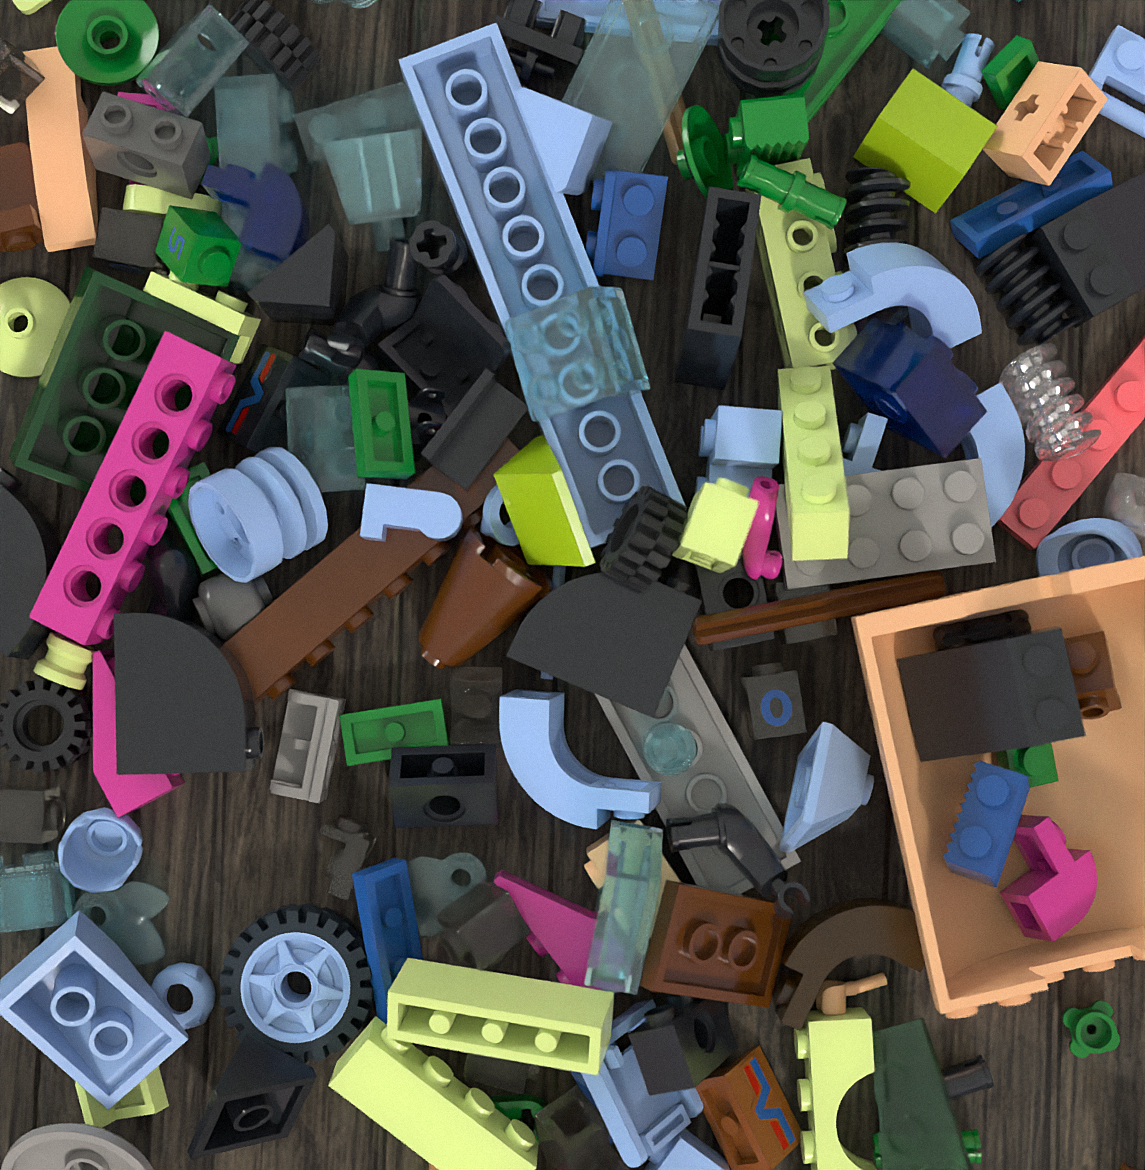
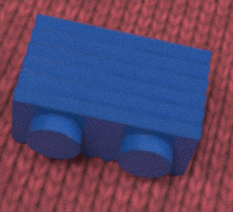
[943,761,1030,888]

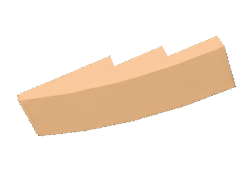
[23,46,99,252]

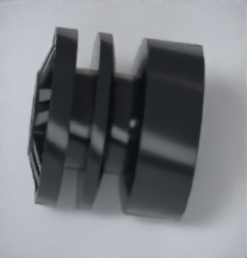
[718,0,829,98]

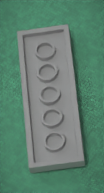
[594,644,801,894]

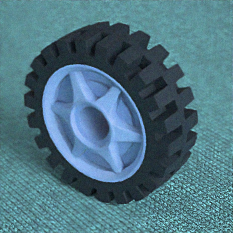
[219,903,374,1064]

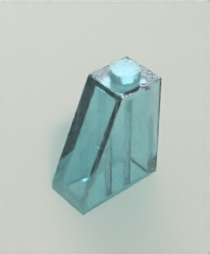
[584,820,663,995]

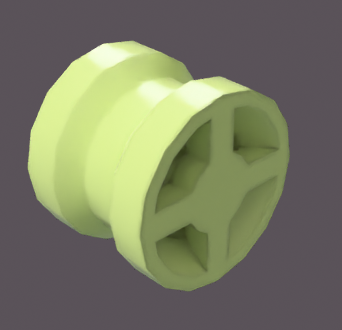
[34,632,98,690]

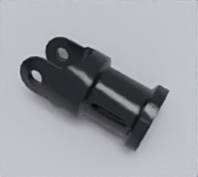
[409,220,468,281]
[408,388,447,461]

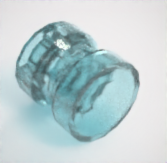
[641,721,697,776]

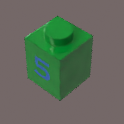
[155,205,243,287]

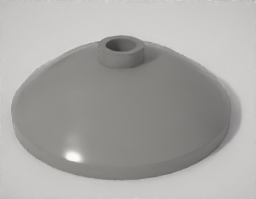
[1,1123,154,1170]

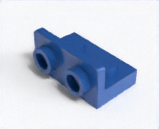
[585,168,668,280]

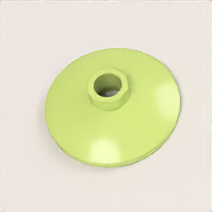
[0,277,71,378]

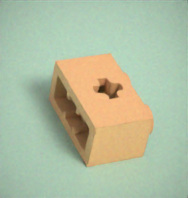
[982,61,1108,186]

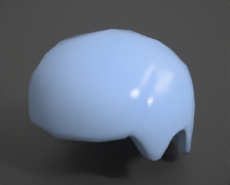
[58,807,144,893]

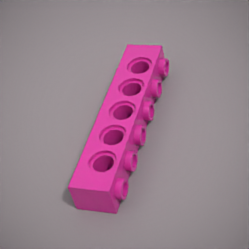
[29,331,236,645]

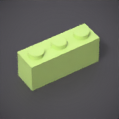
[672,478,759,573]

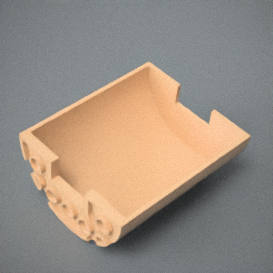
[851,556,1145,1018]

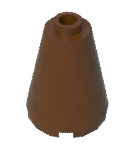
[418,524,553,669]

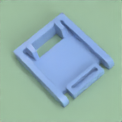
[581,999,703,1168]

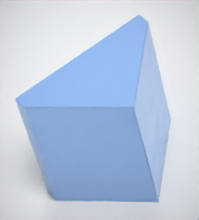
[514,87,613,195]

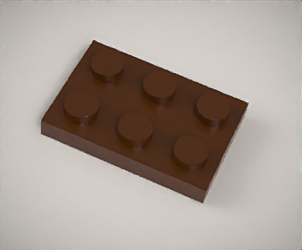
[639,879,794,1008]

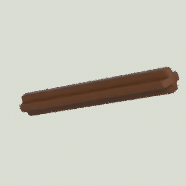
[692,570,945,645]

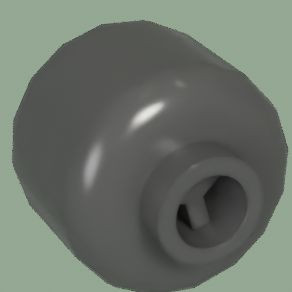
[192,573,273,642]

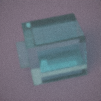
[881,0,971,70]

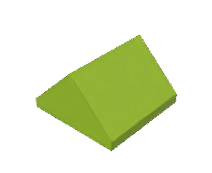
[853,68,998,213]
[493,435,595,566]

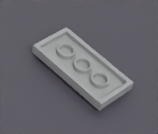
[775,458,996,590]

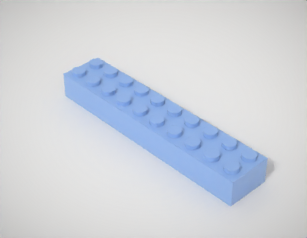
[399,23,685,549]

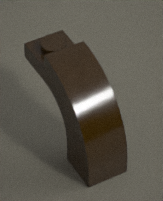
[773,898,925,1031]

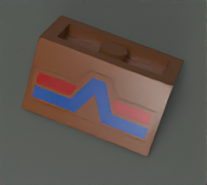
[695,1045,801,1170]

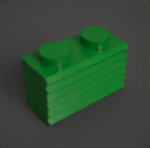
[724,94,809,178]

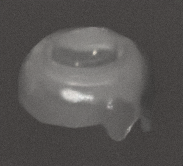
[1105,472,1145,541]

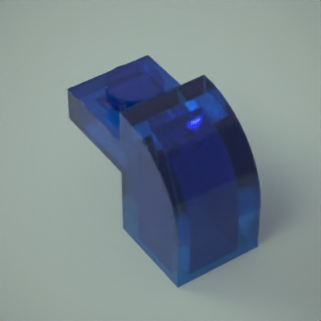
[202,161,310,264]

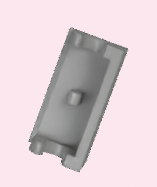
[270,689,346,803]

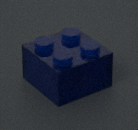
[832,317,987,458]

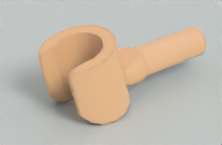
[816,972,887,1015]

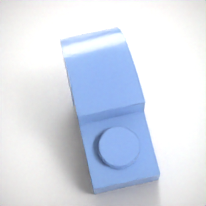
[803,242,982,354]
[945,382,1025,527]
[499,689,661,829]

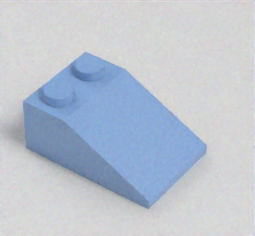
[0,910,188,1110]

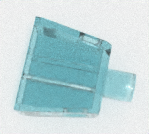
[136,4,250,117]
[323,128,423,251]

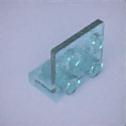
[505,286,651,421]

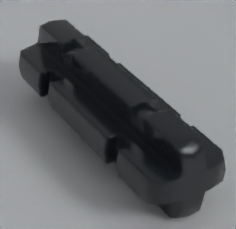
[933,609,1031,651]

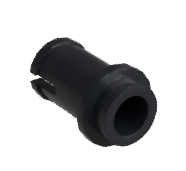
[922,1055,994,1108]

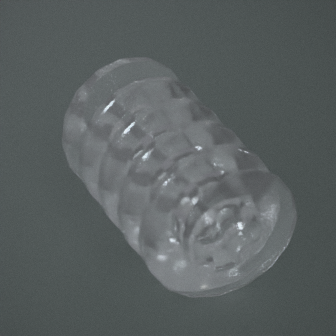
[999,343,1101,462]

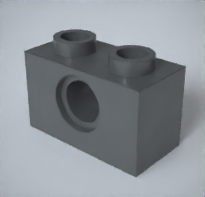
[82,92,211,199]

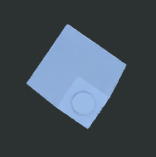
[779,722,874,853]

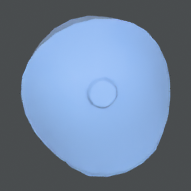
[1036,518,1143,577]

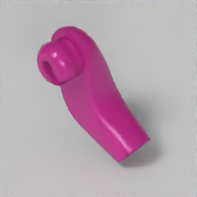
[742,476,782,580]

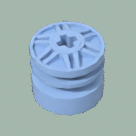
[188,447,328,583]

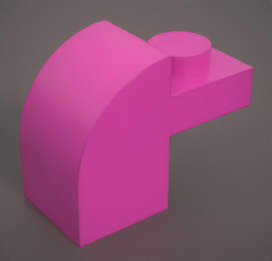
[999,815,1097,942]

